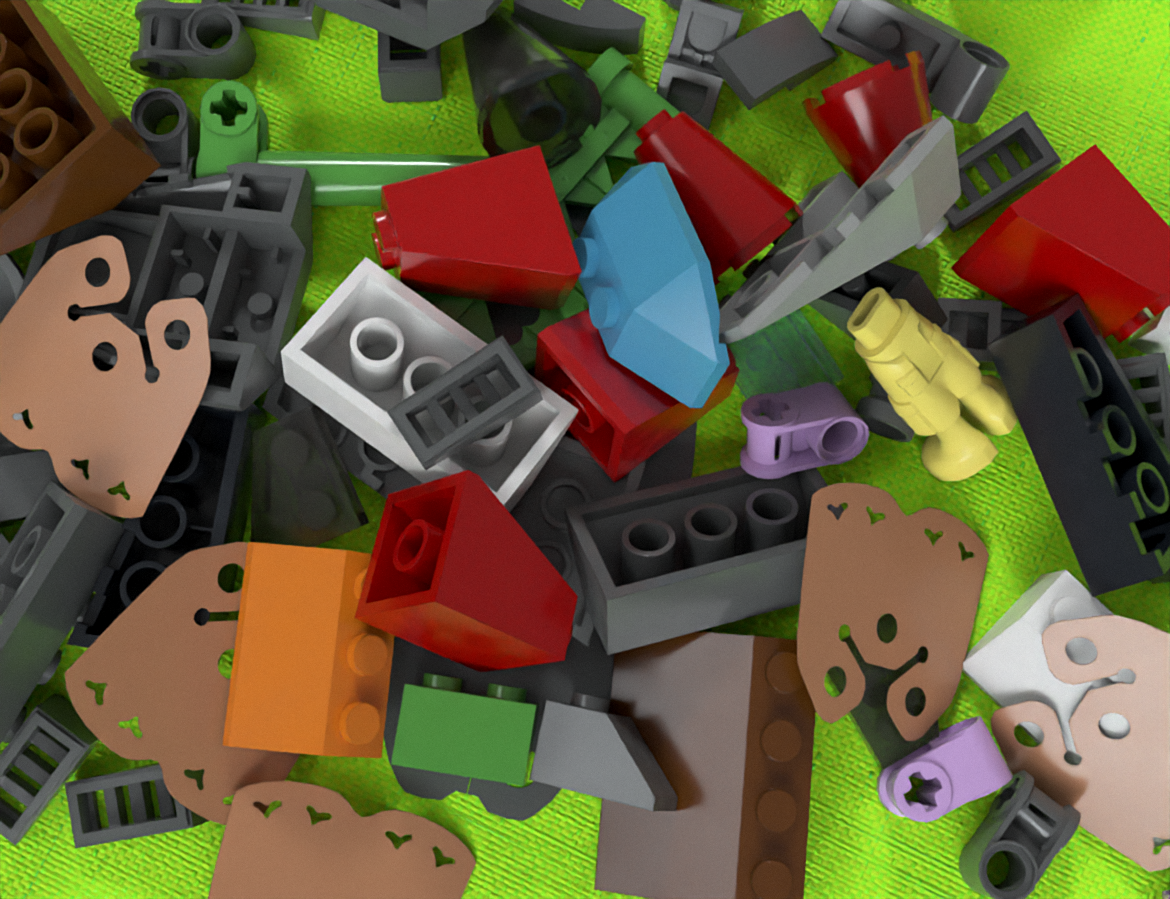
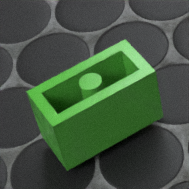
[391,673,540,786]

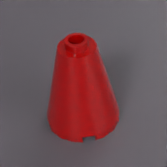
[802,50,933,189]
[633,109,804,286]

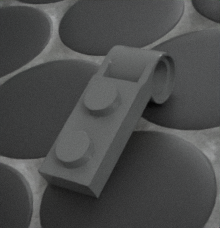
[820,0,1010,124]

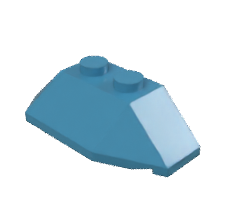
[572,162,730,408]

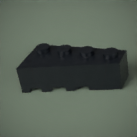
[987,293,1170,597]
[67,403,267,666]

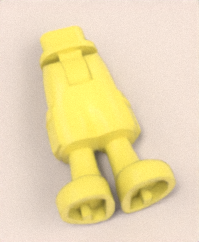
[847,287,1018,481]

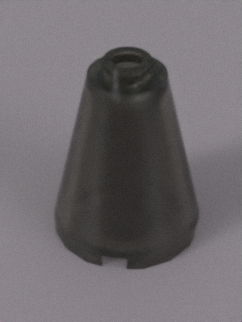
[462,6,602,169]

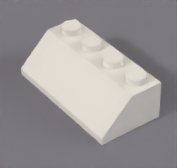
[281,257,579,513]
[962,570,1170,849]

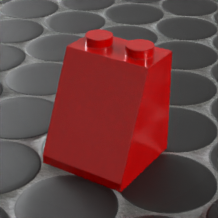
[951,144,1170,344]
[371,145,582,310]
[535,308,740,483]
[354,470,578,672]

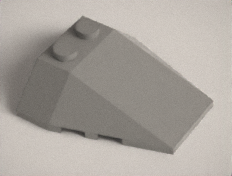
[718,115,961,345]

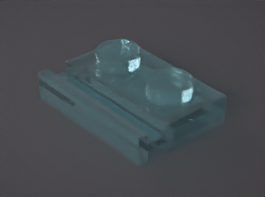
[727,308,845,416]

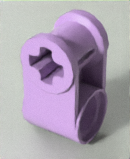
[740,382,869,479]
[876,716,1013,823]

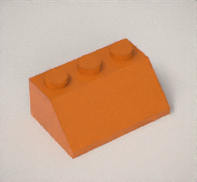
[222,542,395,758]

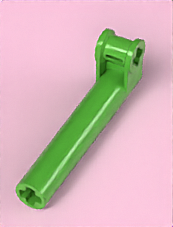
[196,80,495,206]

